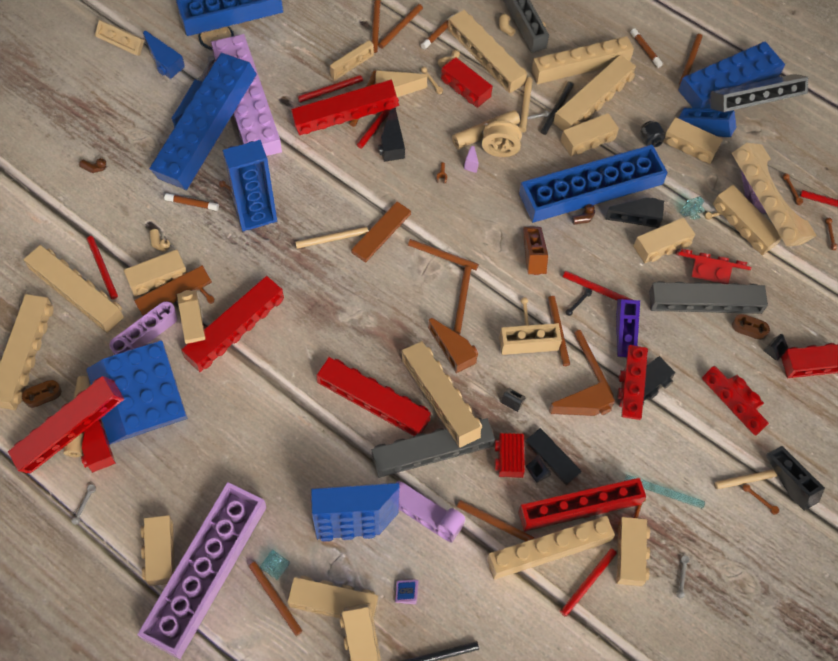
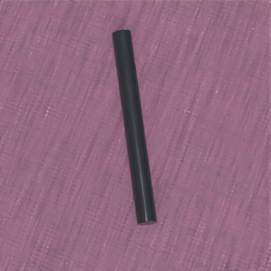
[540,81,574,135]
[402,641,479,661]

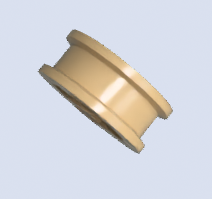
[482,121,522,157]

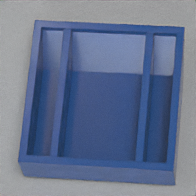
[86,340,188,445]
[311,483,400,542]

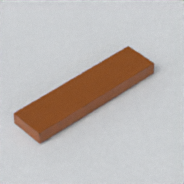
[351,201,411,263]
[134,265,212,316]

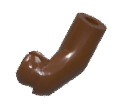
[79,158,107,173]
[572,204,595,225]

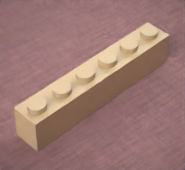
[448,10,527,94]
[531,36,634,84]
[553,55,636,131]
[23,245,124,333]
[0,294,54,410]
[402,341,482,448]
[487,516,615,580]

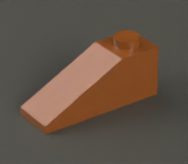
[523,227,548,275]
[428,318,478,374]
[549,381,615,416]

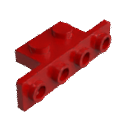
[675,249,752,284]
[617,345,648,420]
[702,366,769,436]

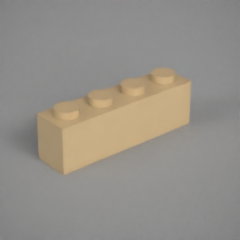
[712,185,782,256]
[287,576,378,619]

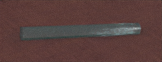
[624,474,705,509]

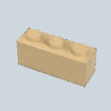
[561,113,619,156]
[663,117,723,164]
[633,217,695,264]
[124,250,187,297]
[499,323,562,355]
[141,515,175,586]
[617,517,650,587]
[340,603,381,661]

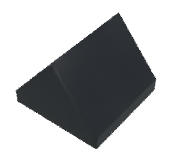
[763,334,788,361]
[501,388,526,412]
[525,455,551,483]

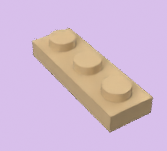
[95,20,145,56]
[330,40,374,81]

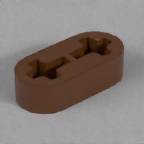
[732,314,770,340]
[22,380,62,408]

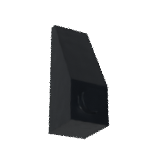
[378,107,405,162]
[605,198,665,228]
[766,446,825,511]

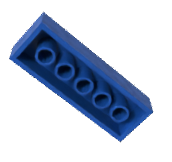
[176,0,283,36]
[678,41,786,109]
[222,140,278,232]

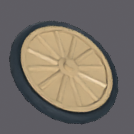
[198,26,234,50]

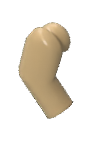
[499,14,516,37]
[438,50,460,67]
[150,229,170,252]

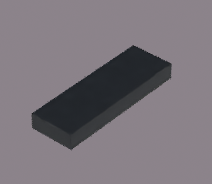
[525,428,582,486]

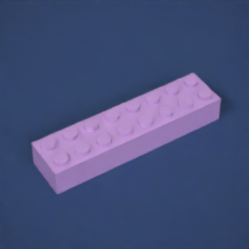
[211,34,282,156]
[137,482,267,660]

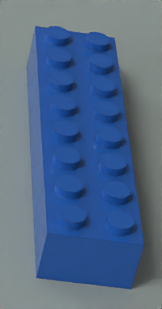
[149,53,257,190]
[519,145,668,223]

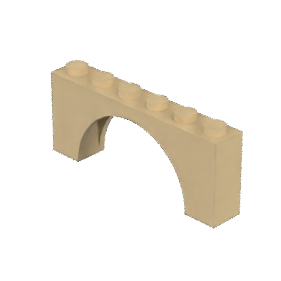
[732,143,817,247]

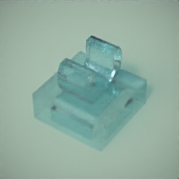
[680,196,705,220]
[260,549,290,580]

